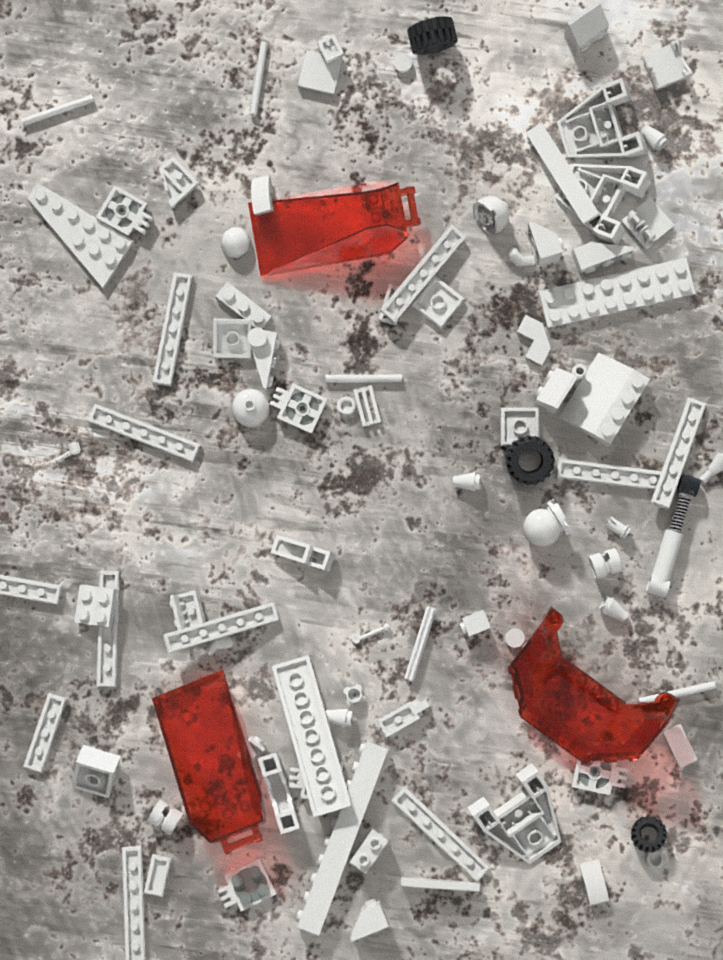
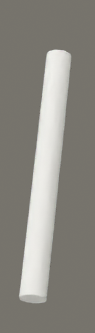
[250,42,268,116]
[21,95,95,126]
[326,375,402,383]
[638,681,716,706]

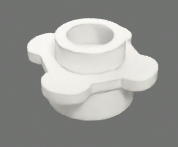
[343,684,365,706]

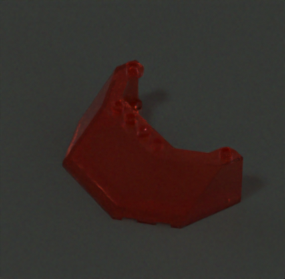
[508,607,680,763]

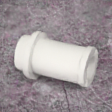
[572,364,587,381]
[605,517,631,539]

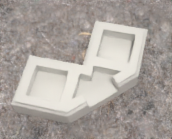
[517,315,551,366]

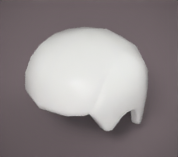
[221,227,251,258]

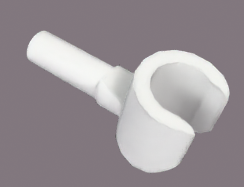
[56,442,81,463]

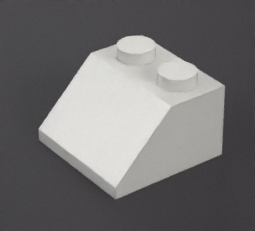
[564,1,609,53]
[526,222,564,267]
[534,368,578,414]
[72,745,121,798]
[350,899,389,941]

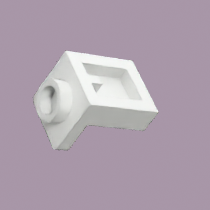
[317,34,344,64]
[237,736,266,767]

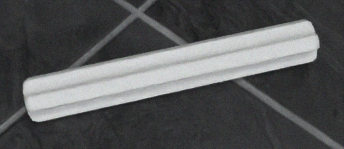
[405,607,436,681]

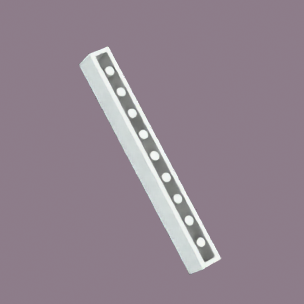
[295,741,388,936]

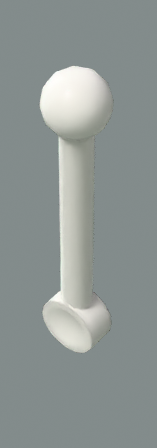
[353,624,391,644]

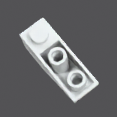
[571,242,635,274]
[251,330,281,391]

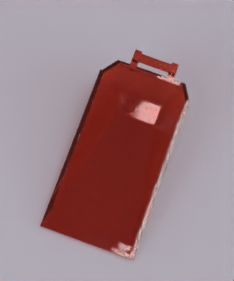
[248,181,421,277]
[152,670,266,855]

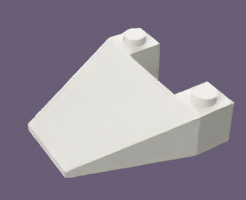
[557,78,648,159]
[555,164,651,245]
[468,763,561,864]

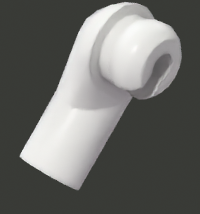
[508,248,535,267]
[205,636,234,656]

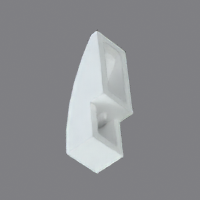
[271,535,336,572]

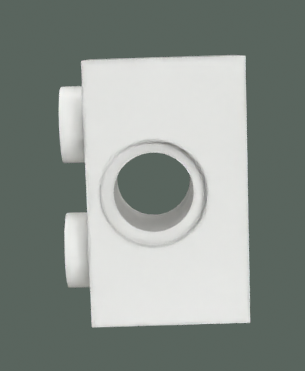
[350,828,389,873]

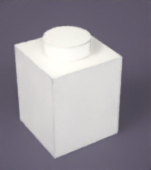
[460,610,491,637]

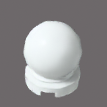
[523,499,573,547]

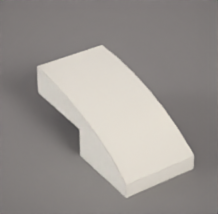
[251,175,274,215]
[580,860,609,906]

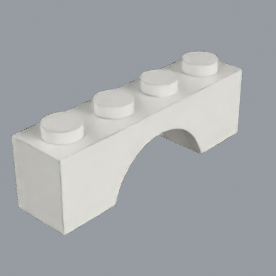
[258,752,301,834]

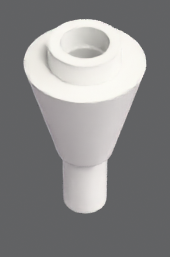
[700,452,723,483]

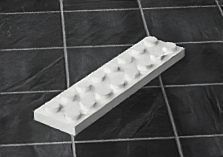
[538,257,696,329]
[272,655,352,817]

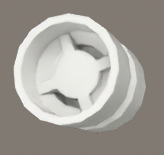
[589,548,623,580]
[147,799,184,835]

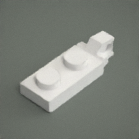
[377,699,430,737]

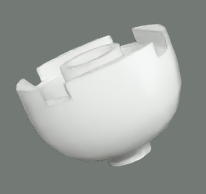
[473,196,509,236]
[232,389,270,428]

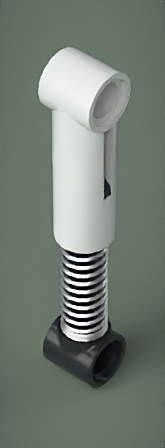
[646,473,701,598]

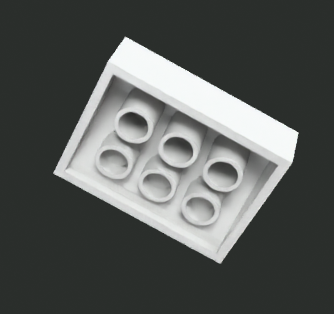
[559,353,650,447]

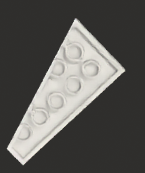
[28,183,134,289]

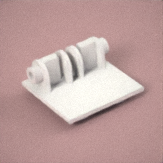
[621,197,675,249]

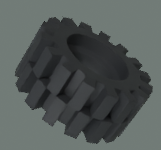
[631,815,667,853]

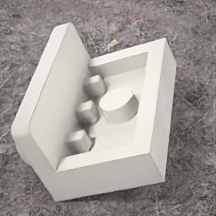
[170,590,206,630]

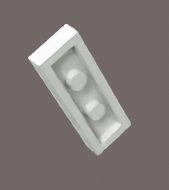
[216,282,272,329]

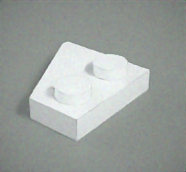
[159,156,199,209]

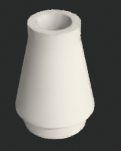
[640,124,668,151]
[453,472,481,491]
[599,596,629,622]
[325,709,354,728]

